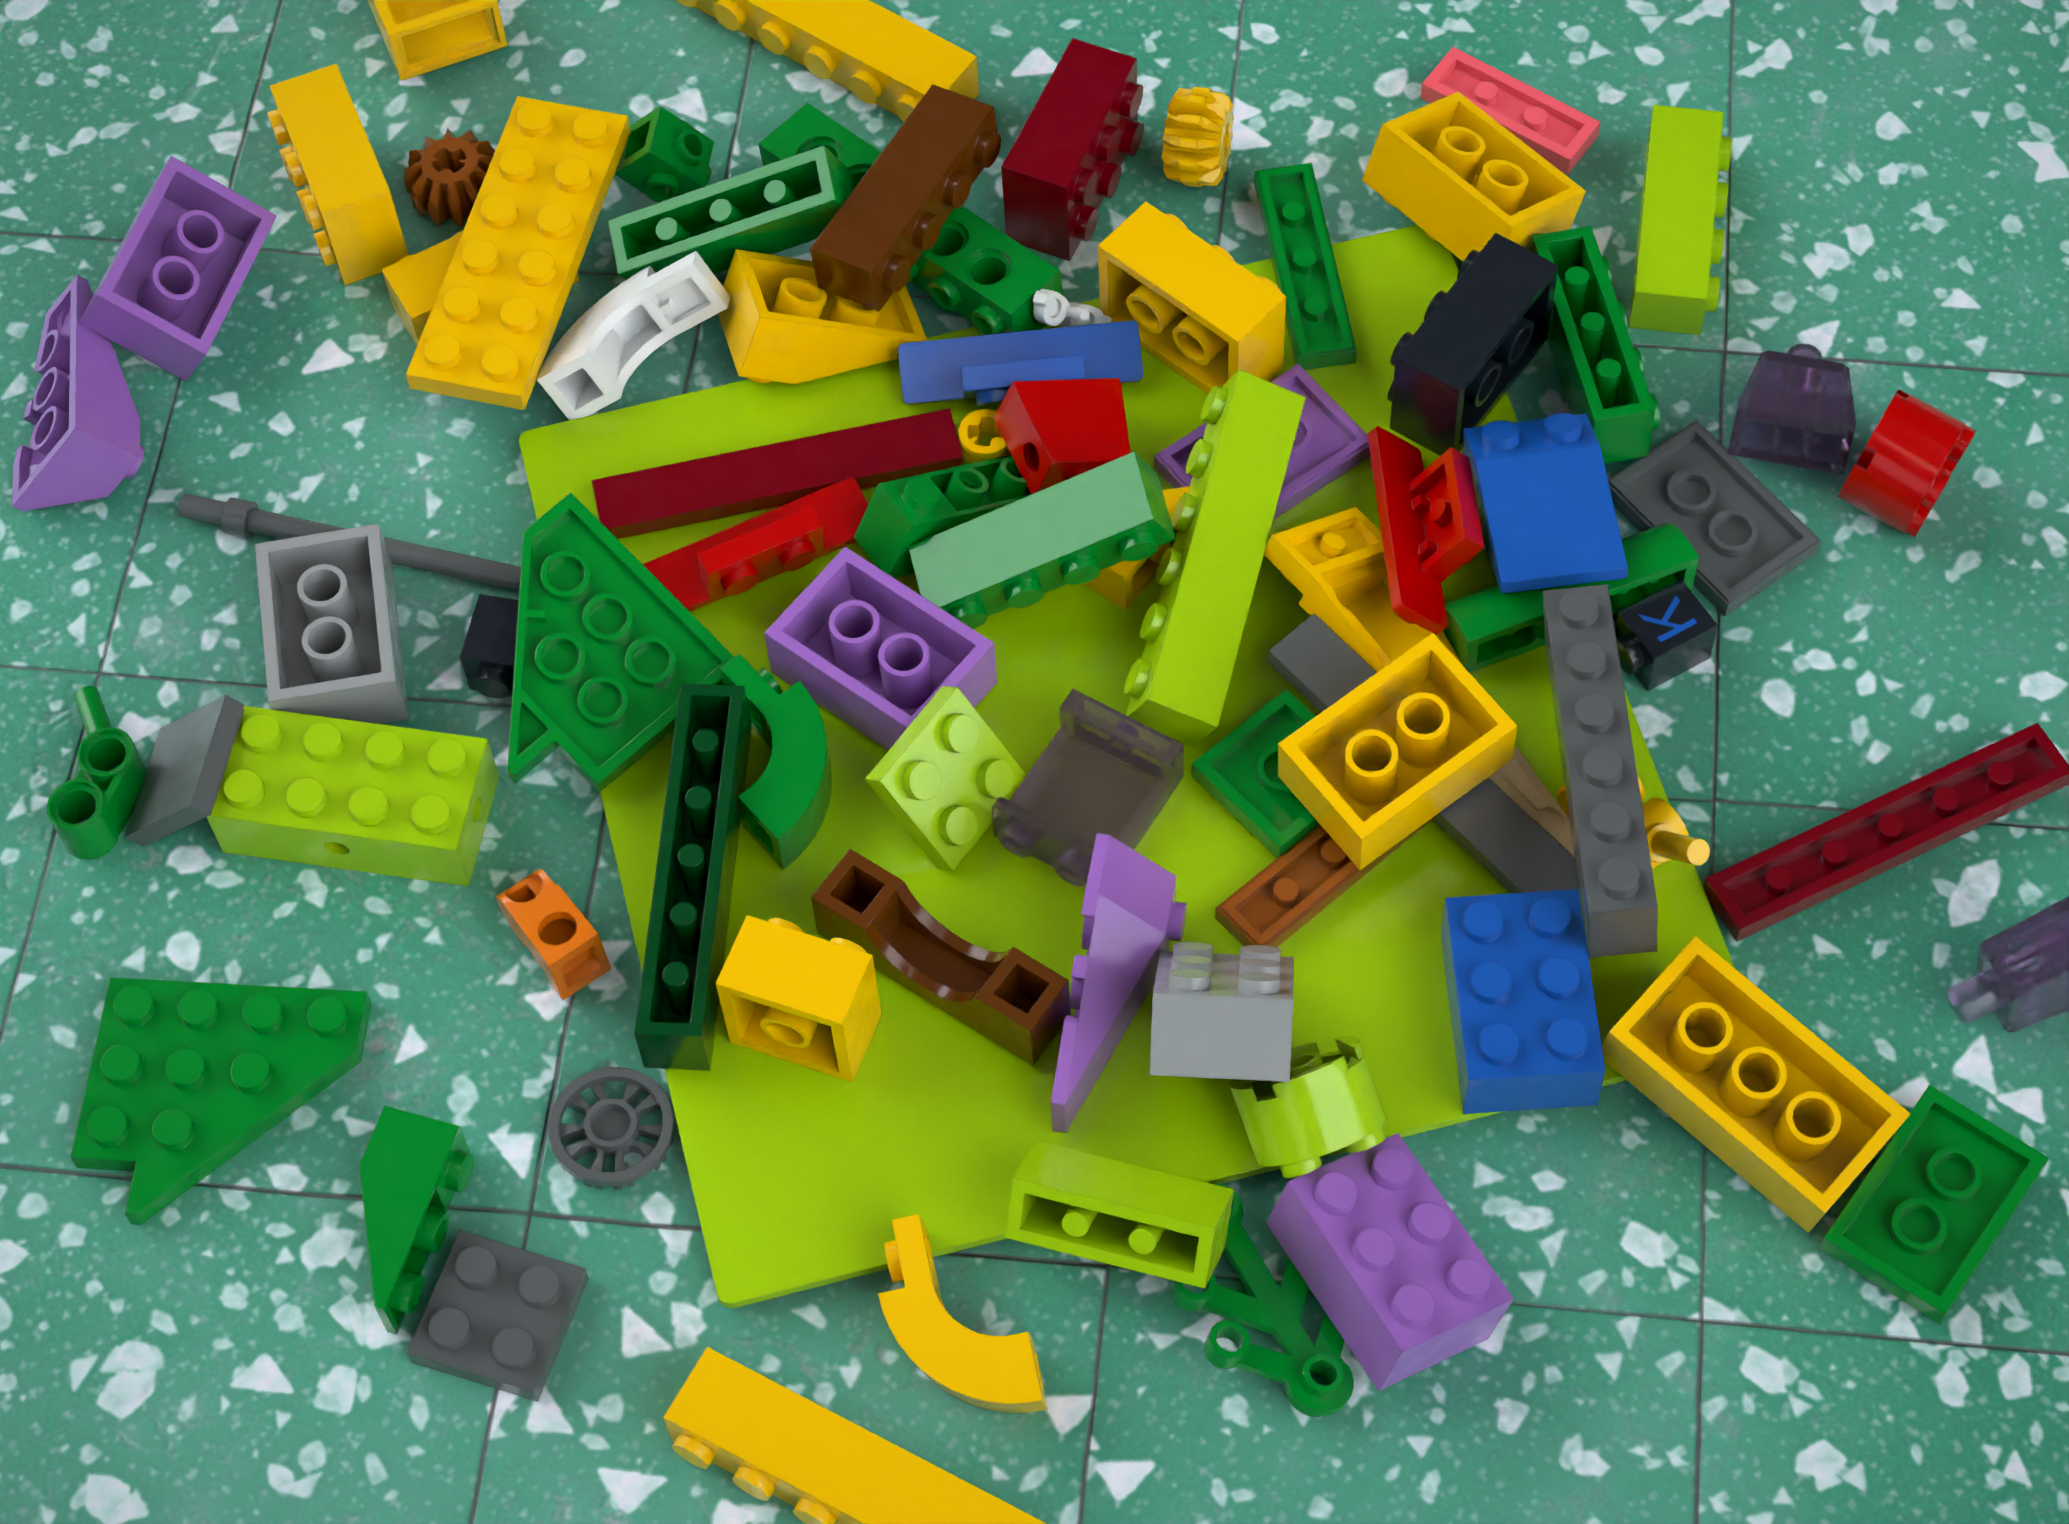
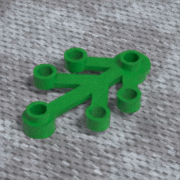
[1170,1183,1354,1417]

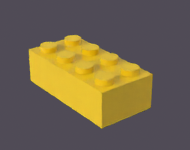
[1602,936,1911,1233]

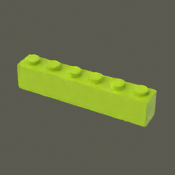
[1124,369,1306,746]

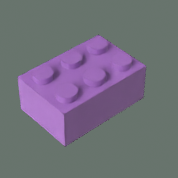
[79,156,277,381]
[764,547,998,751]
[1266,1133,1514,1391]

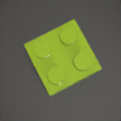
[865,686,1029,871]

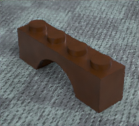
[811,849,1071,1065]

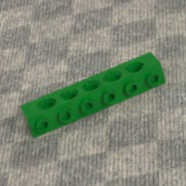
[758,103,1063,335]

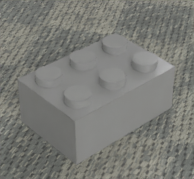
[255,524,409,724]
[1149,942,1294,1082]

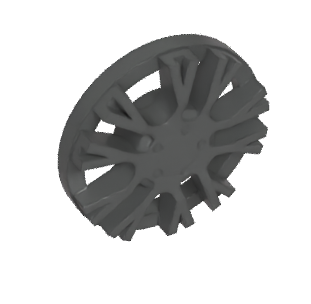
[548,1067,675,1189]

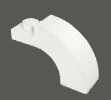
[537,251,730,420]

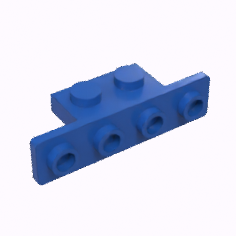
[898,320,1143,406]

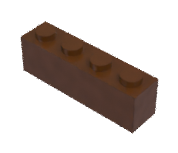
[810,84,1001,312]

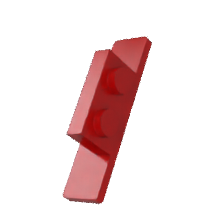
[1367,426,1484,635]
[643,477,868,612]

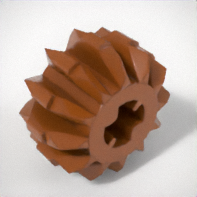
[404,128,495,229]

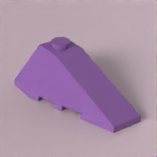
[12,275,144,511]
[1051,833,1187,1133]

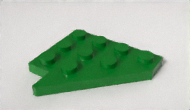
[507,492,734,793]
[70,977,372,1225]

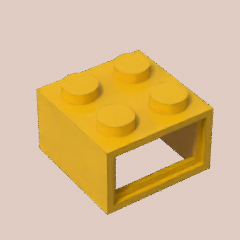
[368,0,508,81]

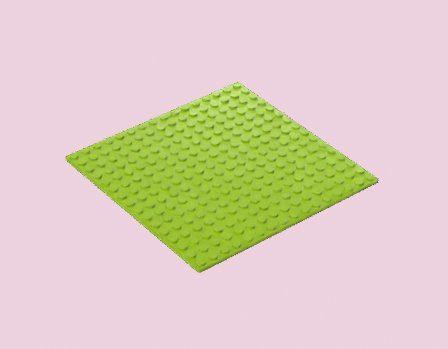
[519,225,1735,1309]

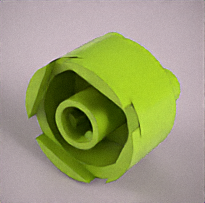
[1229,1037,1386,1178]

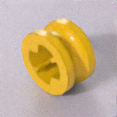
[958,409,1011,464]

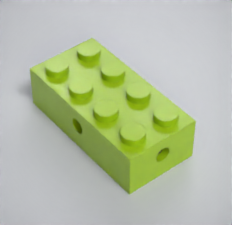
[207,706,499,887]

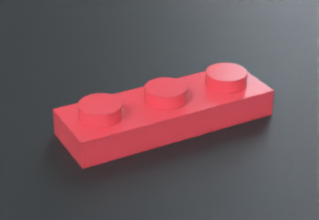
[1421,47,1601,174]

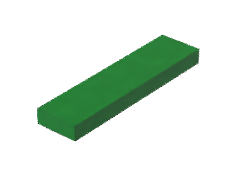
[1254,163,1357,370]

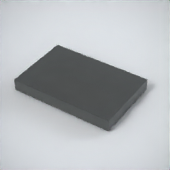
[1608,420,1821,616]

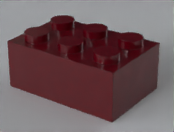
[1001,38,1144,261]

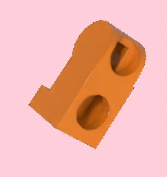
[495,868,612,1001]

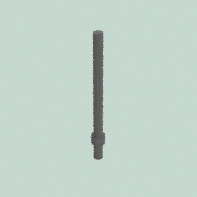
[178,493,521,591]

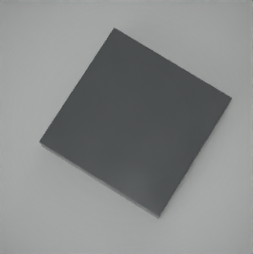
[125,695,244,847]

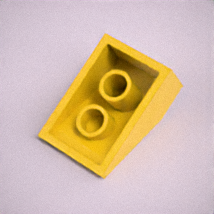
[718,249,928,384]

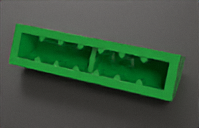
[1443,523,1699,673]

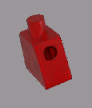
[994,378,1131,494]

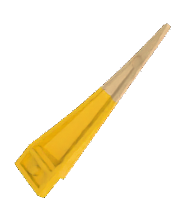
[1264,507,1575,858]

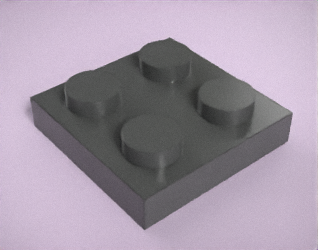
[406,1230,589,1402]

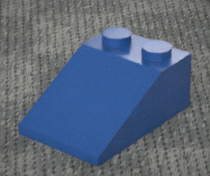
[1464,413,1628,594]

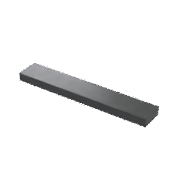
[1267,613,1579,893]

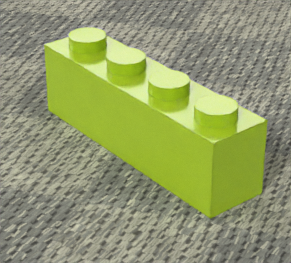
[1629,105,1732,335]

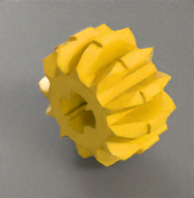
[1161,86,1234,188]

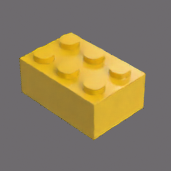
[267,64,409,285]
[1362,92,1586,261]
[1098,201,1286,394]
[1278,633,1517,870]

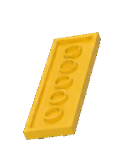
[406,96,631,410]

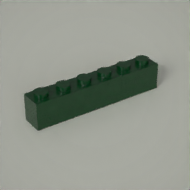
[634,683,752,1071]

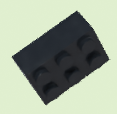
[1387,232,1559,456]

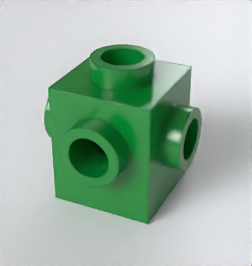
[615,106,714,203]

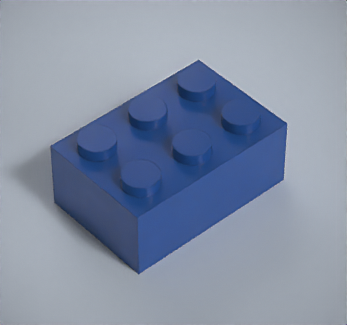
[1441,889,1605,1114]

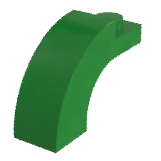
[720,654,832,870]

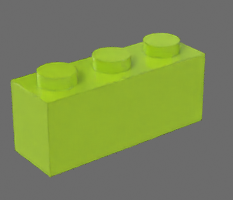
[1005,1140,1234,1289]

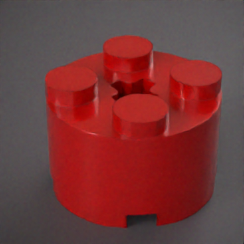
[1837,389,1976,538]

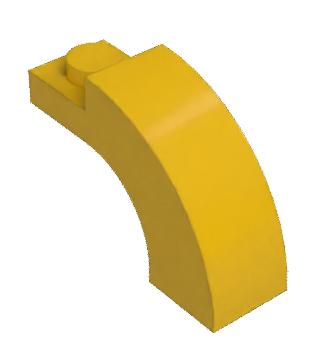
[878,1214,1049,1413]

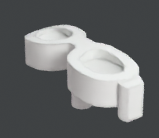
[1033,288,1112,327]

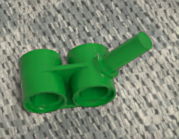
[47,686,147,860]

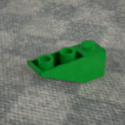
[854,455,1032,578]
[359,1106,474,1335]

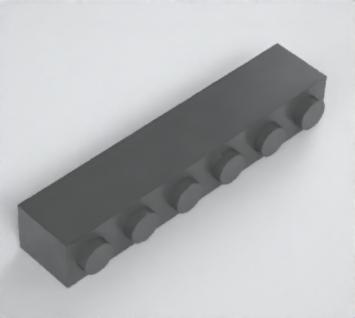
[1543,584,1658,958]

